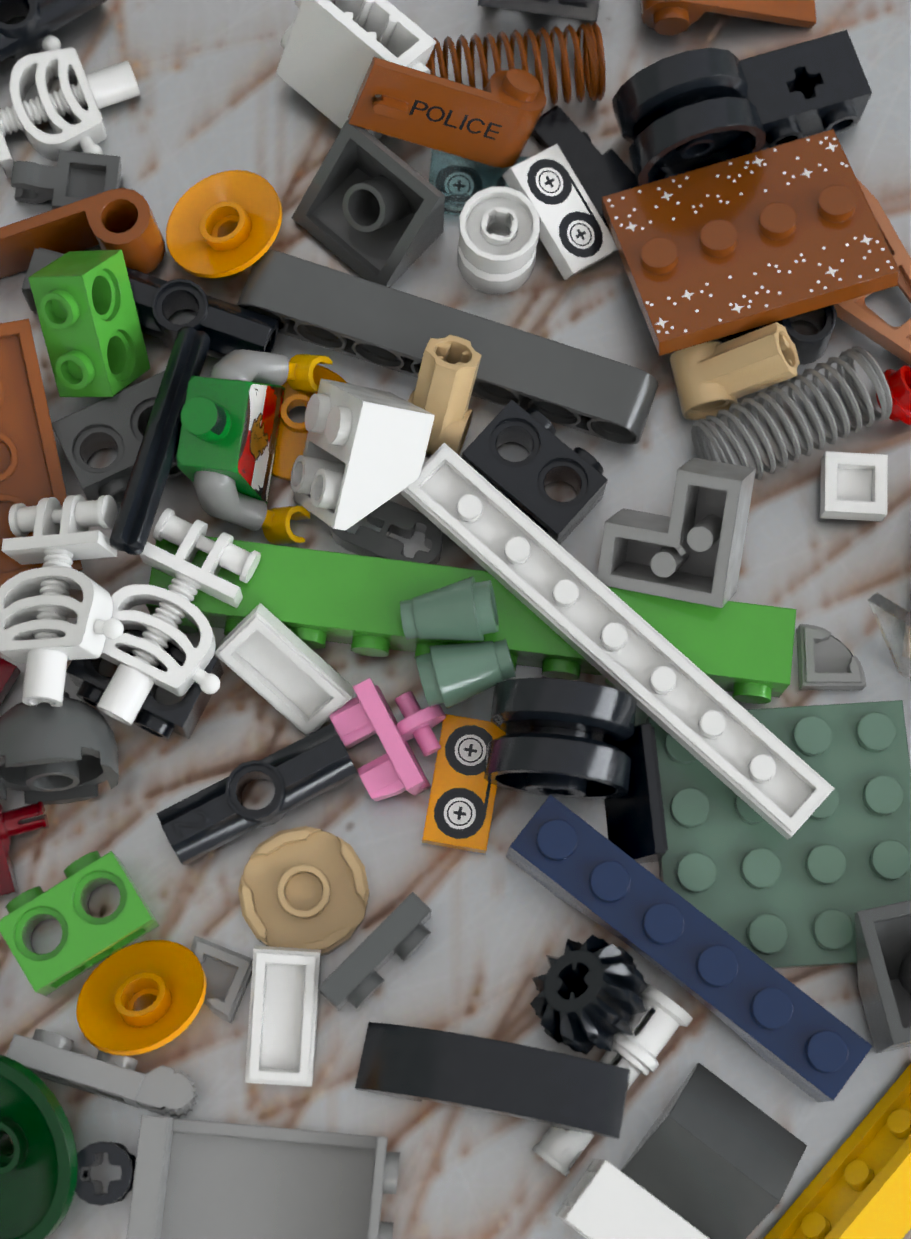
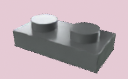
[318,892,432,1011]

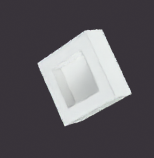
[820,451,888,522]

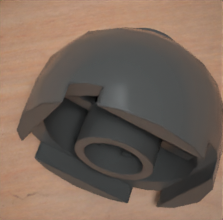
[0,691,119,805]

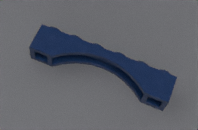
[506,794,873,1102]

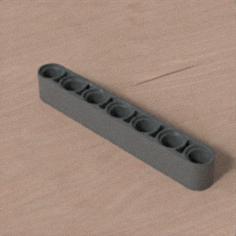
[237,250,658,445]

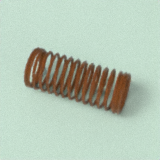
[426,22,606,106]

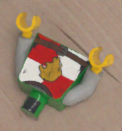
[176,349,333,545]

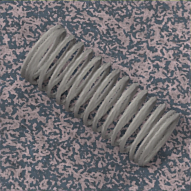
[691,346,892,480]

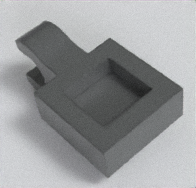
[11,150,122,210]

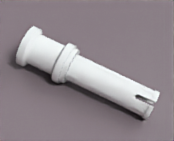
[532,983,693,1177]

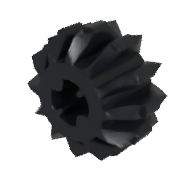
[530,935,648,1055]

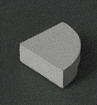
[796,624,866,690]
[191,936,253,1024]

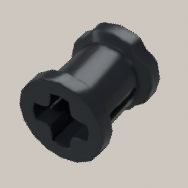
[75,1141,136,1206]

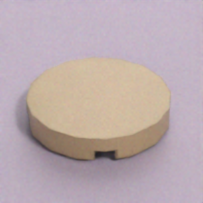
[238,826,370,956]

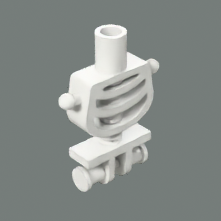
[0,35,140,178]
[0,495,124,707]
[76,508,261,726]

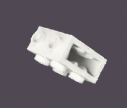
[275,0,436,139]

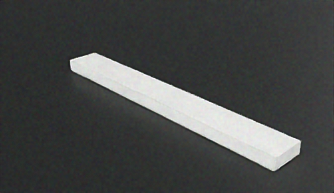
[401,443,835,840]

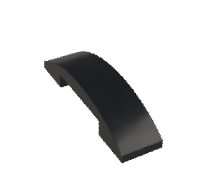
[355,1022,631,1139]

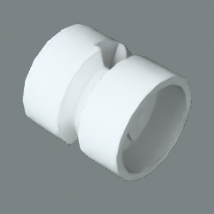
[458,186,540,294]

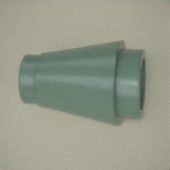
[400,576,499,641]
[416,639,516,709]

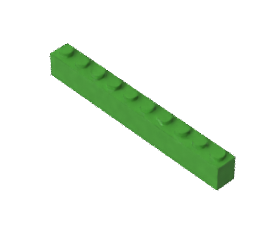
[146,536,797,704]

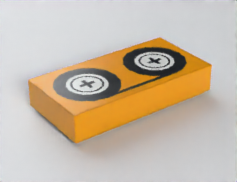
[422,714,506,854]

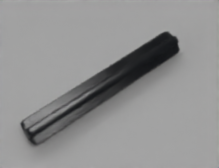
[109,326,211,555]

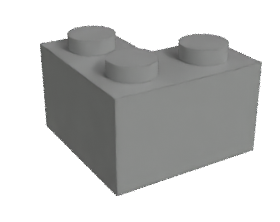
[597,458,756,608]

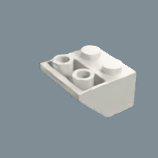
[291,378,435,530]

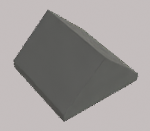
[291,120,445,287]
[620,1063,807,1239]

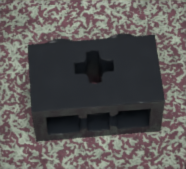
[739,30,872,149]

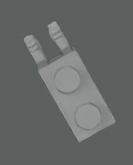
[6,1029,197,1118]

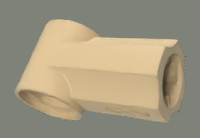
[670,322,800,420]
[408,335,482,455]

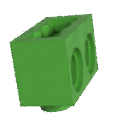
[28,249,151,397]
[0,851,160,996]

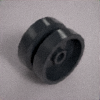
[612,48,766,186]
[484,678,637,799]

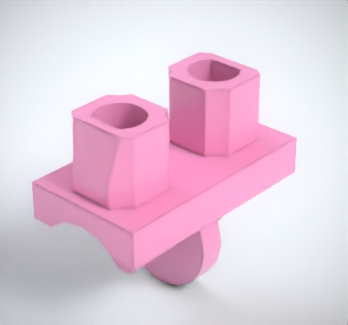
[329,678,446,801]

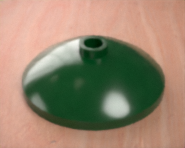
[0,1055,78,1239]

